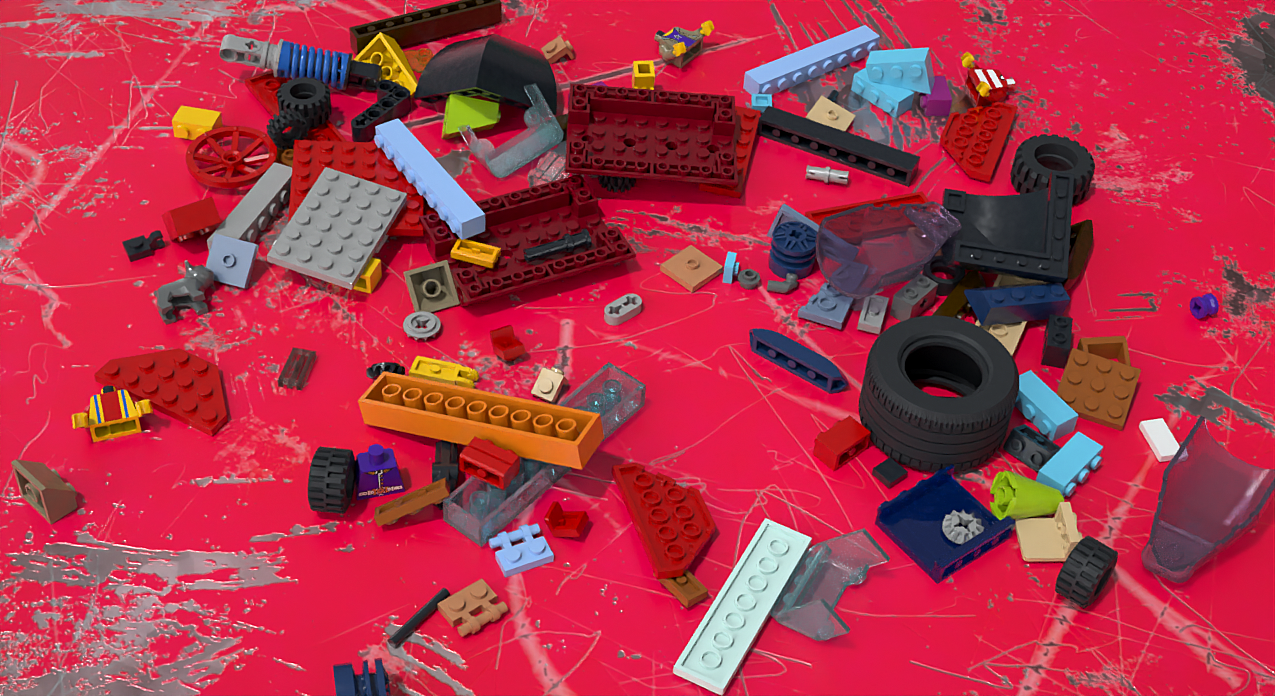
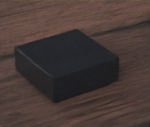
[872,457,908,489]

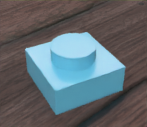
[751,93,772,113]
[723,252,740,284]

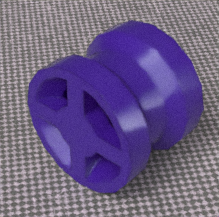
[1190,293,1219,319]

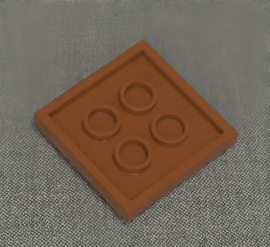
[1057,348,1141,431]

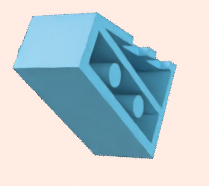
[866,47,935,94]

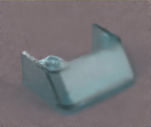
[457,84,563,178]
[770,528,890,641]

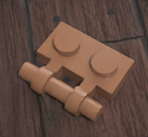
[437,579,508,637]

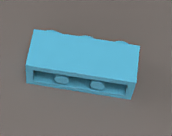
[851,67,914,118]
[1014,370,1079,442]
[1036,431,1103,497]

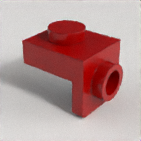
[490,325,526,361]
[544,501,589,537]

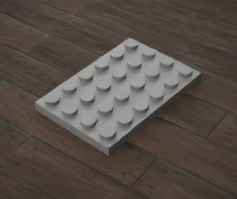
[267,167,407,290]

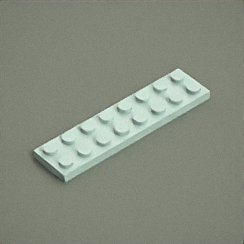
[673,518,812,696]

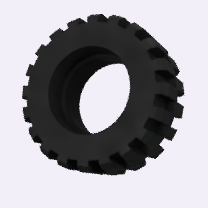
[1010,134,1095,205]

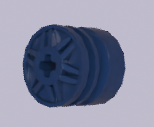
[768,222,819,280]
[333,658,391,696]

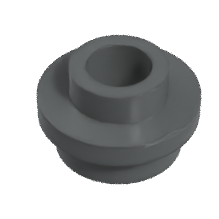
[738,269,760,289]

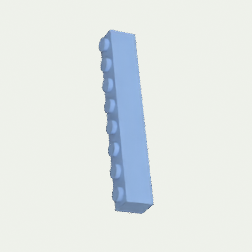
[743,25,880,95]
[374,118,485,240]

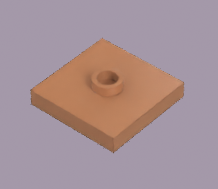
[660,245,723,293]

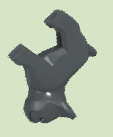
[154,260,215,325]

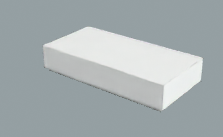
[1139,418,1183,462]

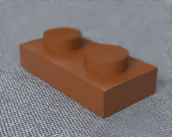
[653,570,708,608]

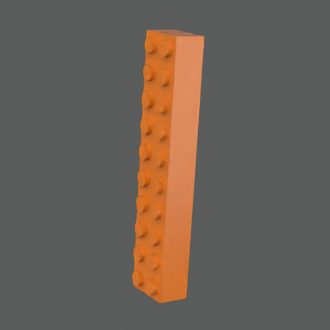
[358,371,604,470]

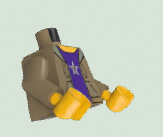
[654,20,715,68]

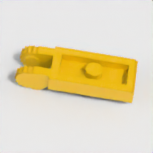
[409,356,479,389]

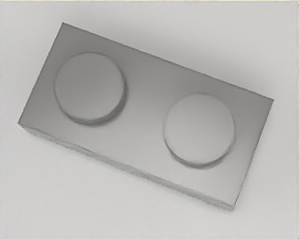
[857,293,889,334]

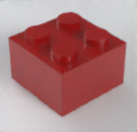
[162,197,221,242]

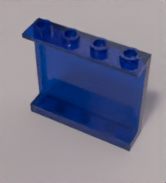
[875,465,1016,584]

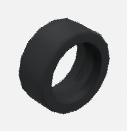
[922,255,965,296]

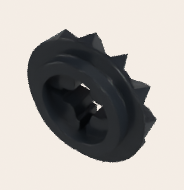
[366,362,405,380]

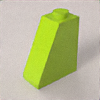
[441,94,501,139]

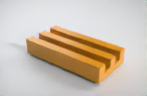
[451,238,501,268]

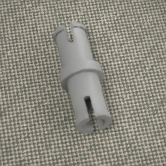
[806,165,849,185]

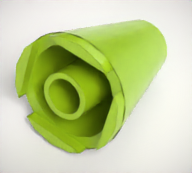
[990,471,1064,521]

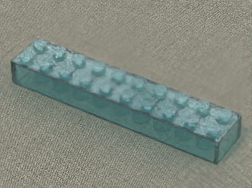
[443,362,646,547]

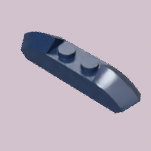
[749,328,849,394]

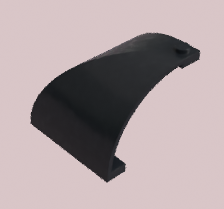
[414,34,557,117]
[940,171,1074,283]

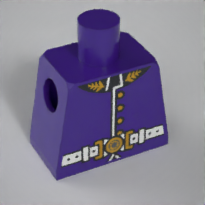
[354,444,405,500]

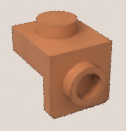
[541,36,575,64]

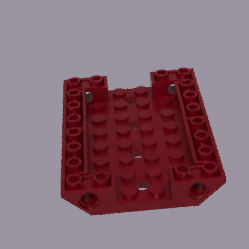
[565,83,738,186]
[419,174,636,307]

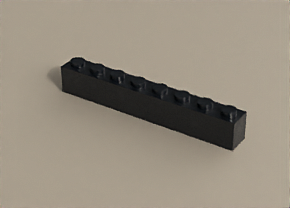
[757,106,920,187]

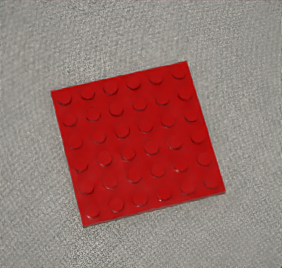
[288,140,423,236]

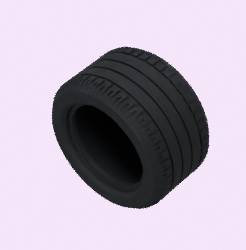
[858,316,1020,473]

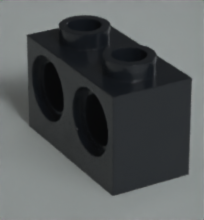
[1041,314,1073,369]

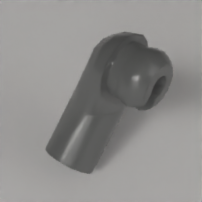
[767,273,798,293]

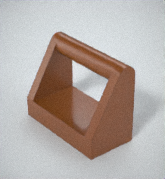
[1077,336,1131,366]

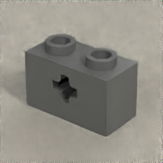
[890,273,938,321]

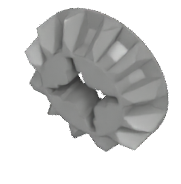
[403,311,440,341]
[942,509,984,545]

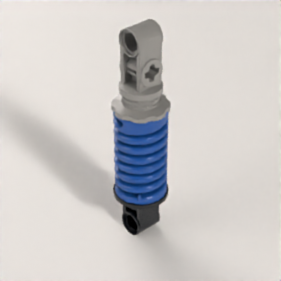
[219,34,383,91]

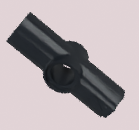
[432,440,458,510]

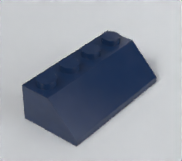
[964,282,1071,326]

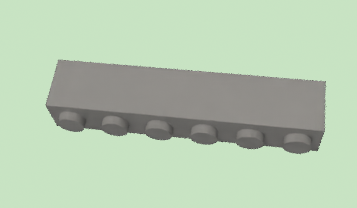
[207,162,292,252]

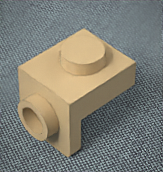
[531,367,569,404]

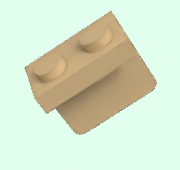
[1014,502,1083,561]

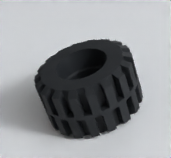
[277,77,332,129]
[308,446,356,514]
[1055,536,1118,608]

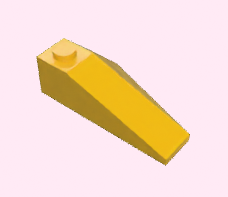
[354,32,418,98]

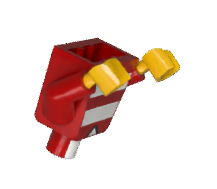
[961,52,1015,107]

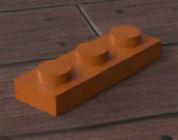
[374,477,450,527]

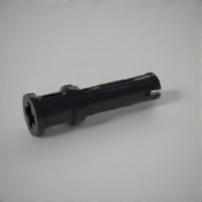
[523,228,592,263]

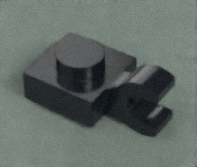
[122,230,165,262]

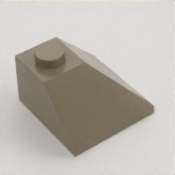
[403,260,460,312]

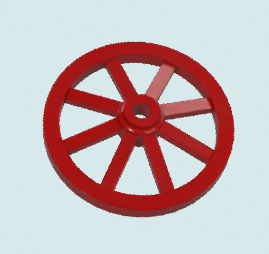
[185,126,278,188]

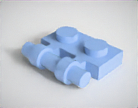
[488,523,554,578]

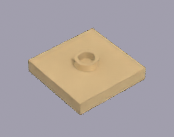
[806,95,856,132]

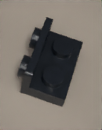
[1003,424,1061,472]

